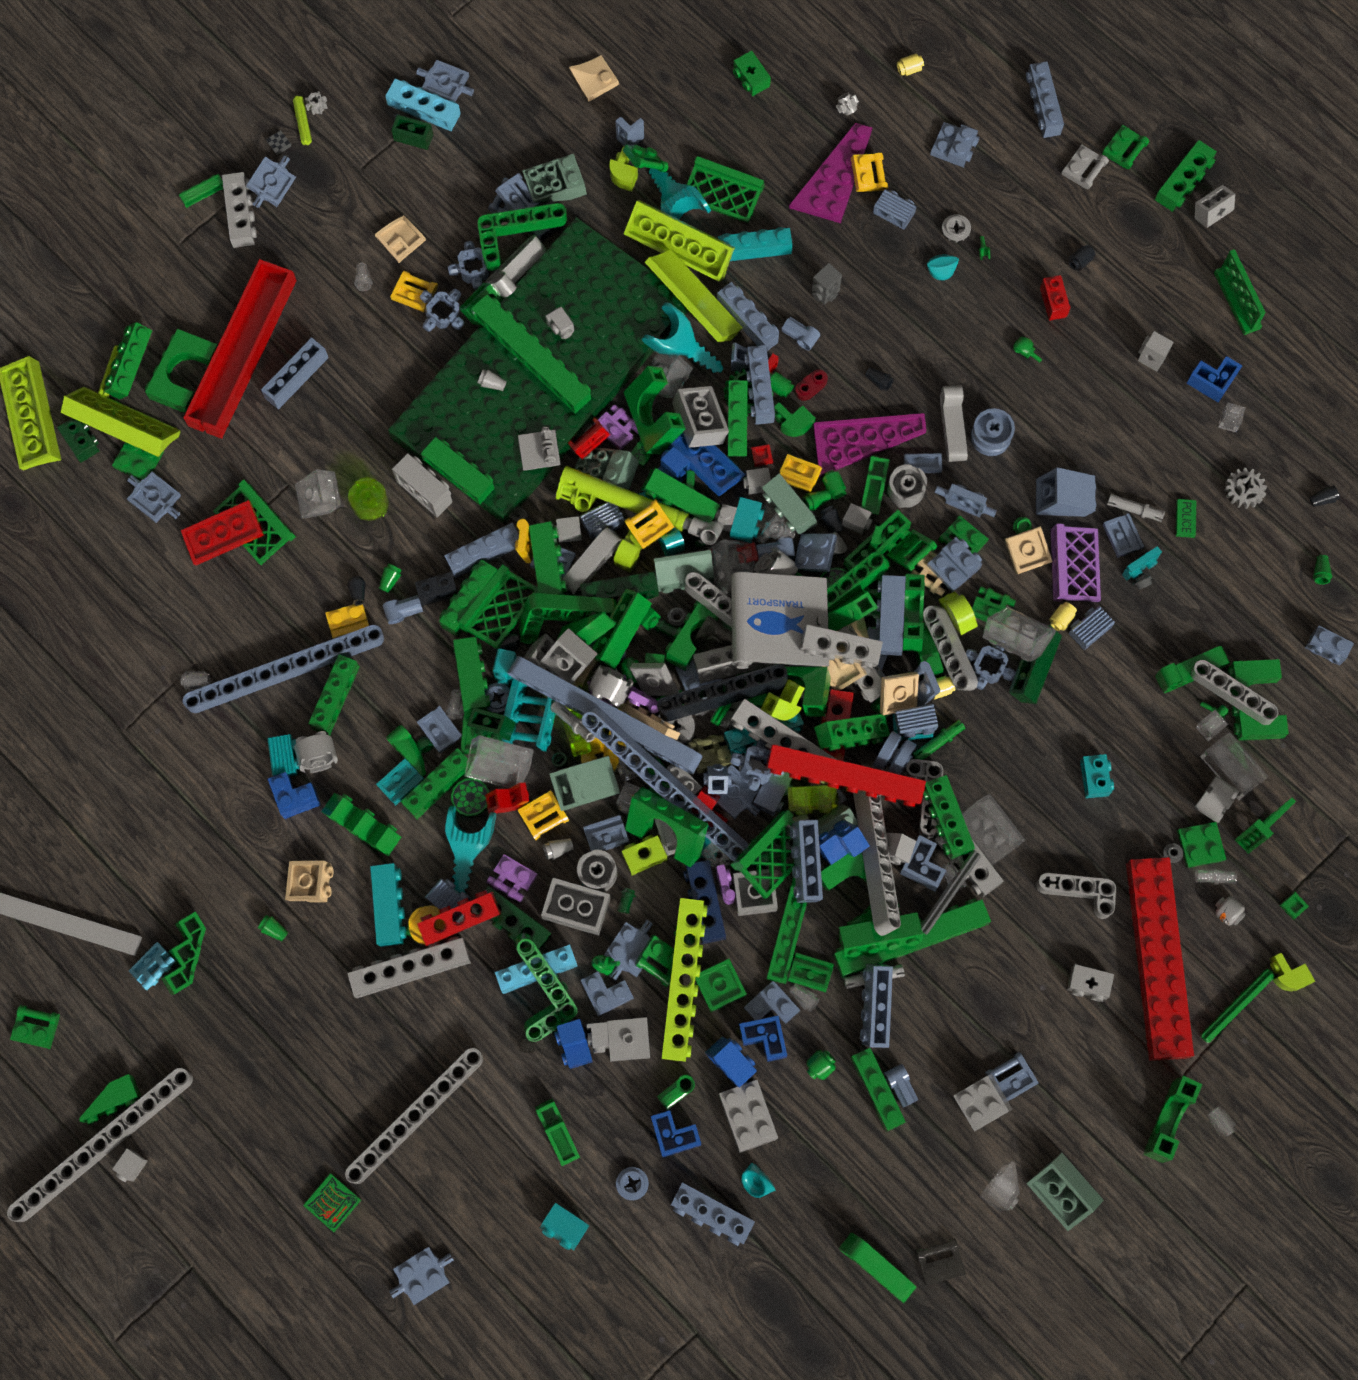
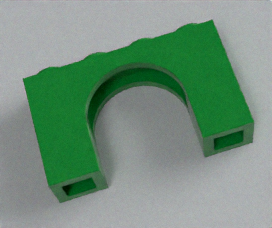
[145,329,218,413]
[624,366,686,455]
[1227,659,1289,741]
[747,666,831,716]
[625,787,708,867]
[821,852,901,925]
[1143,1076,1202,1163]

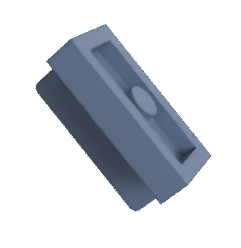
[615,117,644,146]

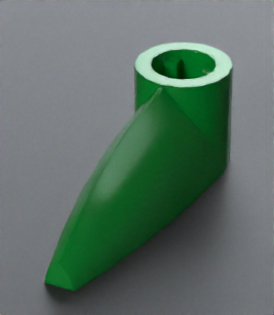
[386,724,426,777]

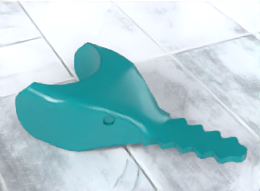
[649,168,711,219]
[642,302,723,373]
[445,806,496,893]

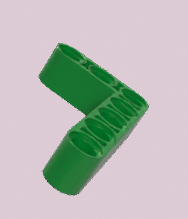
[477,203,567,271]
[794,552,889,619]
[519,593,618,644]
[515,933,577,1042]

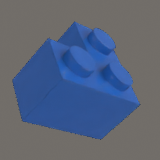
[1187,356,1242,402]
[658,447,690,483]
[268,772,321,819]
[819,820,870,865]
[739,1016,787,1062]
[554,1019,593,1069]
[705,1037,757,1088]
[651,1111,701,1157]

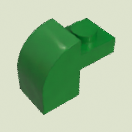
[774,403,816,437]

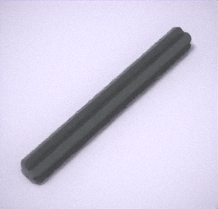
[921,851,981,935]

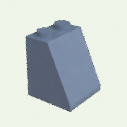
[1036,468,1096,517]

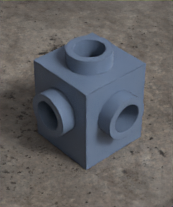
[703,764,731,794]

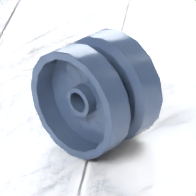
[971,408,1015,456]
[872,731,917,775]

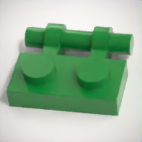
[972,586,1016,629]

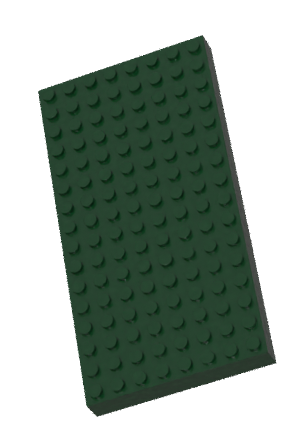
[388,217,689,525]

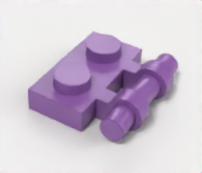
[594,405,638,450]
[627,686,658,713]
[486,854,538,902]
[716,865,735,905]

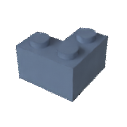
[900,835,946,891]

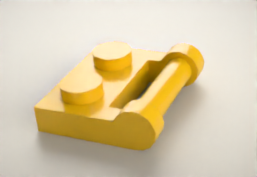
[851,153,888,192]
[391,271,438,312]
[625,499,674,549]
[515,519,533,563]
[518,790,569,841]

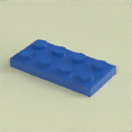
[668,432,746,496]

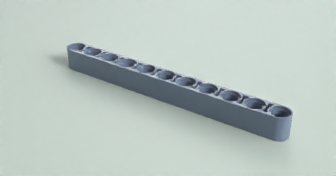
[183,625,384,713]
[507,656,703,774]
[582,707,748,861]

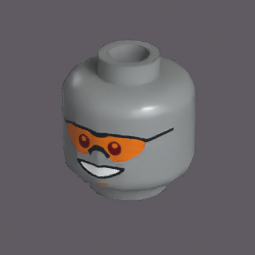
[1215,896,1246,926]

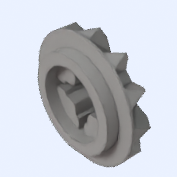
[942,214,971,243]

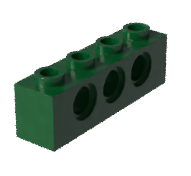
[474,886,552,951]

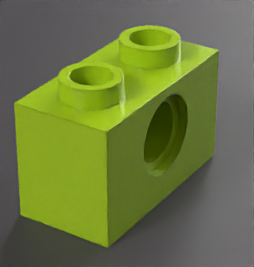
[622,835,667,876]

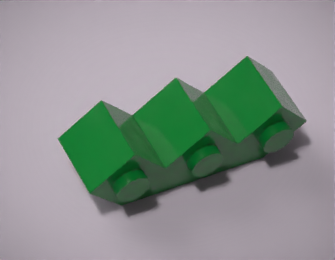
[321,793,402,856]
[161,911,206,995]

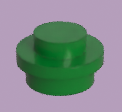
[1013,517,1032,534]

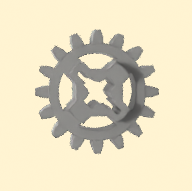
[1224,468,1267,509]

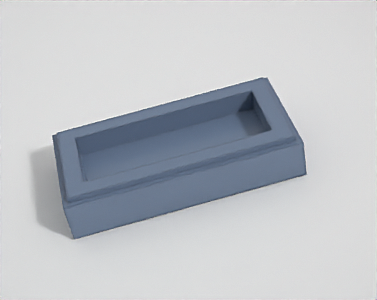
[903,453,942,473]

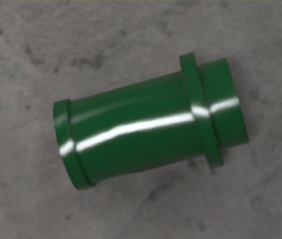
[654,619,678,640]
[617,888,636,914]

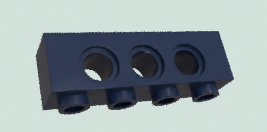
[683,860,726,944]

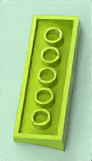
[624,200,735,282]
[645,249,743,342]
[0,356,61,470]
[61,387,181,457]

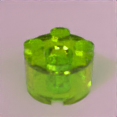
[348,477,389,521]

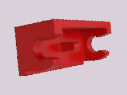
[568,417,610,459]

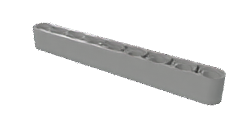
[853,790,901,936]
[345,1048,483,1184]

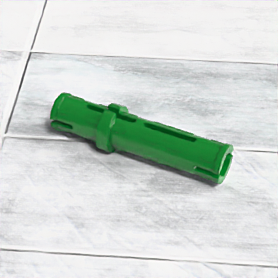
[912,719,966,760]

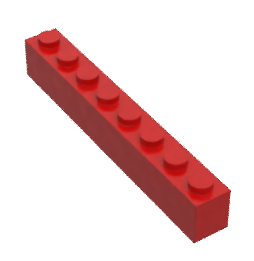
[766,745,926,807]

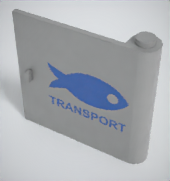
[731,572,829,669]

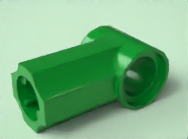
[657,1075,695,1110]

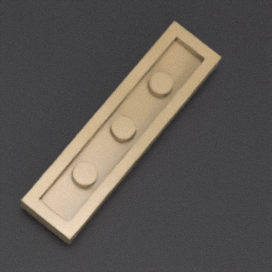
[617,699,680,740]

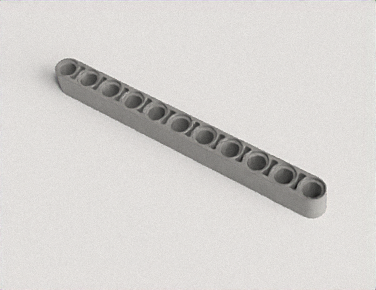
[7,1068,193,1222]

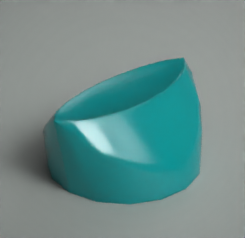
[927,254,959,280]
[742,1163,776,1198]

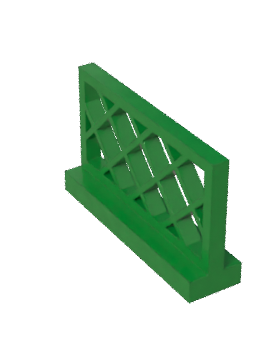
[687,156,765,223]
[1214,249,1266,335]
[213,480,296,565]
[459,564,539,649]
[1235,797,1296,854]
[731,810,795,899]

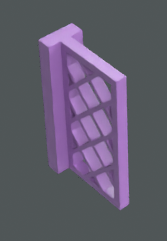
[1051,524,1101,602]

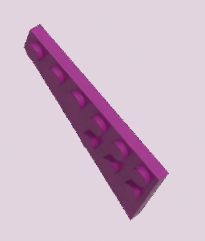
[789,123,872,223]
[813,413,927,477]

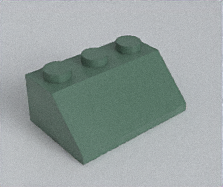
[762,473,818,534]
[654,550,714,593]
[1026,1153,1104,1231]

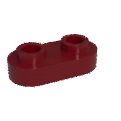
[795,370,828,401]

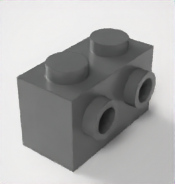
[812,263,842,305]

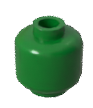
[806,1050,836,1080]

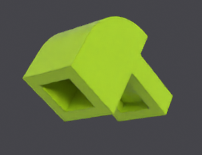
[610,146,638,192]
[614,531,642,573]
[939,592,978,635]
[761,679,805,720]
[1270,953,1315,991]

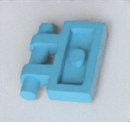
[129,942,176,990]

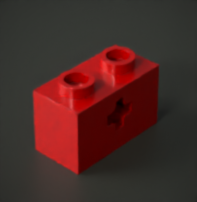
[1040,275,1070,321]

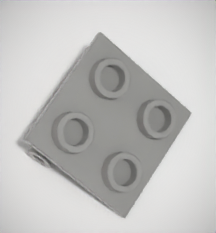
[518,427,560,471]

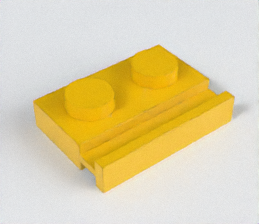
[780,454,822,493]
[326,604,369,639]

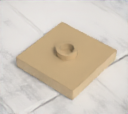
[1004,526,1053,574]
[880,672,919,715]

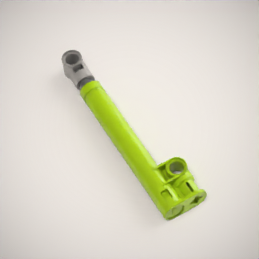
[556,466,722,545]

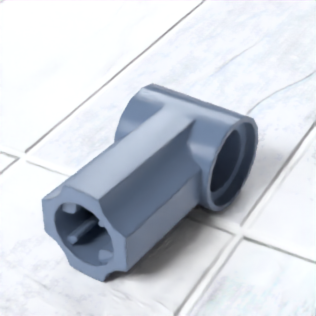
[782,317,821,351]
[756,538,795,560]
[383,595,423,624]
[884,1064,918,1108]

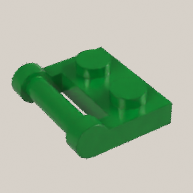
[1102,125,1150,169]
[623,145,668,172]
[938,516,989,554]
[887,530,937,573]
[635,935,686,987]
[10,1005,60,1049]

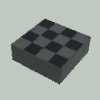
[266,130,291,156]

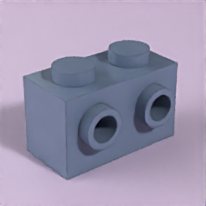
[1305,626,1354,666]

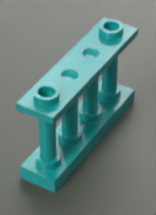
[500,678,556,752]

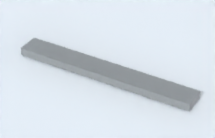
[0,893,142,956]

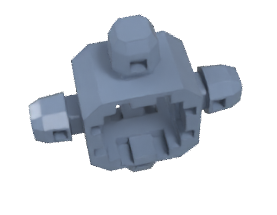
[448,241,496,290]
[420,289,464,332]
[966,640,1016,690]
[730,740,784,791]

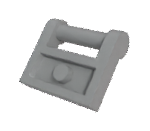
[1062,144,1109,189]

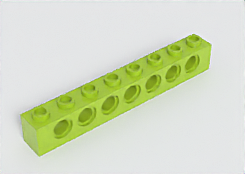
[662,898,708,1062]

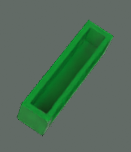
[179,174,224,208]

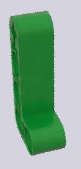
[1155,646,1230,693]
[838,1232,917,1303]

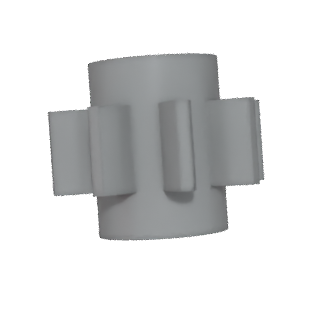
[305,92,328,115]
[836,92,859,115]

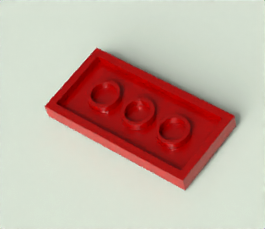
[181,500,264,565]

